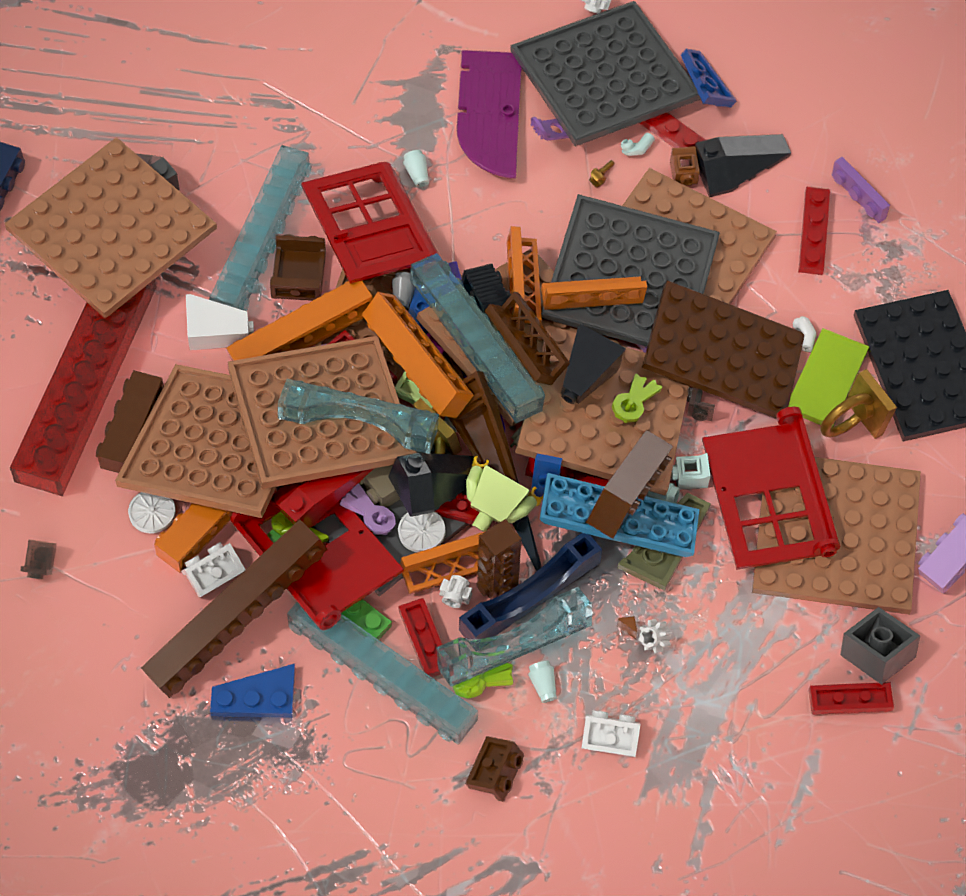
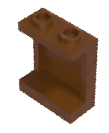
[270,234,326,301]

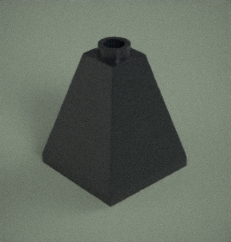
[561,324,626,404]

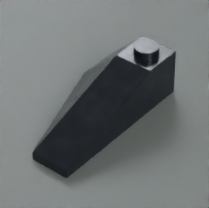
[695,134,791,197]
[388,452,474,517]

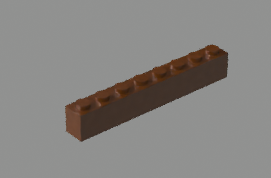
[141,519,328,698]

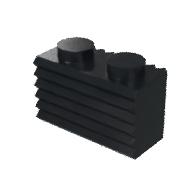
[461,263,511,322]

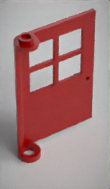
[301,162,446,284]
[702,406,840,570]
[231,499,404,631]

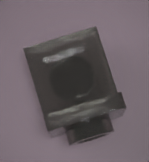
[687,387,715,421]
[20,539,57,579]

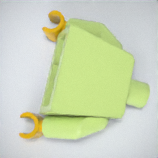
[466,456,544,532]

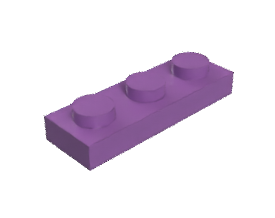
[832,157,890,223]

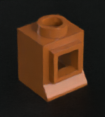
[670,146,700,186]

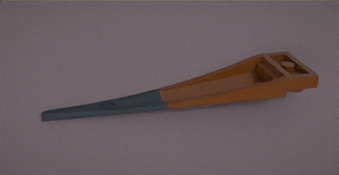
[448,371,542,571]

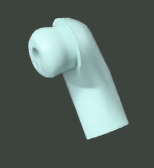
[621,133,655,156]

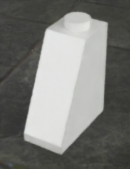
[186,294,254,350]

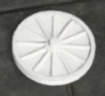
[128,492,176,534]
[398,512,445,552]

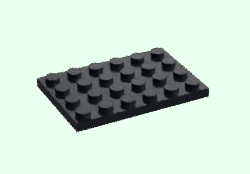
[853,290,966,442]

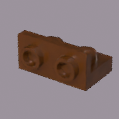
[465,736,524,802]

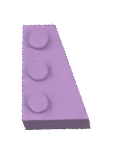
[918,513,966,594]

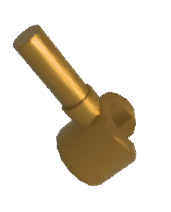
[589,160,614,188]

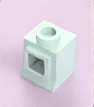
[671,453,710,490]

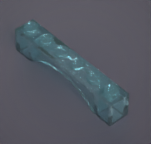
[278,379,439,454]
[436,587,592,687]

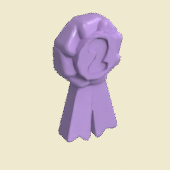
[339,483,396,535]

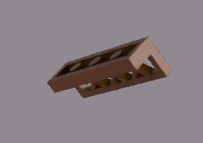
[485,292,570,385]

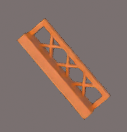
[506,226,542,324]
[541,277,647,310]
[400,532,484,594]

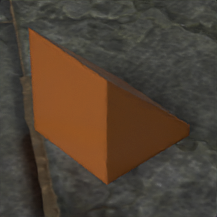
[617,616,637,639]

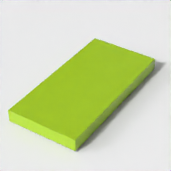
[788,328,869,427]

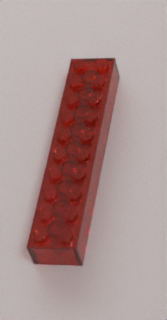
[10,279,156,497]

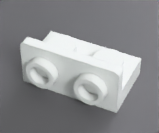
[181,542,245,598]
[581,710,640,757]

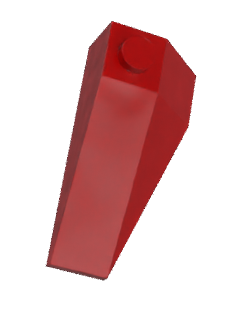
[270,469,373,528]

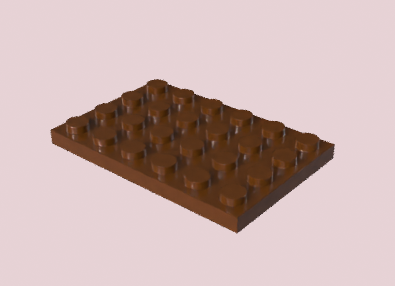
[642,280,805,419]

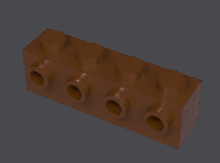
[476,519,522,599]

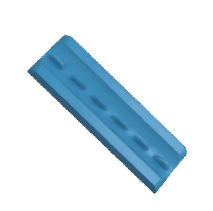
[540,473,699,557]

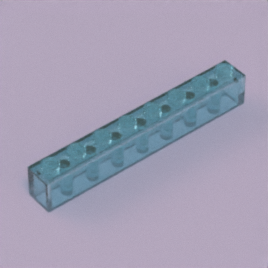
[209,145,312,311]
[410,253,545,423]
[287,602,478,745]

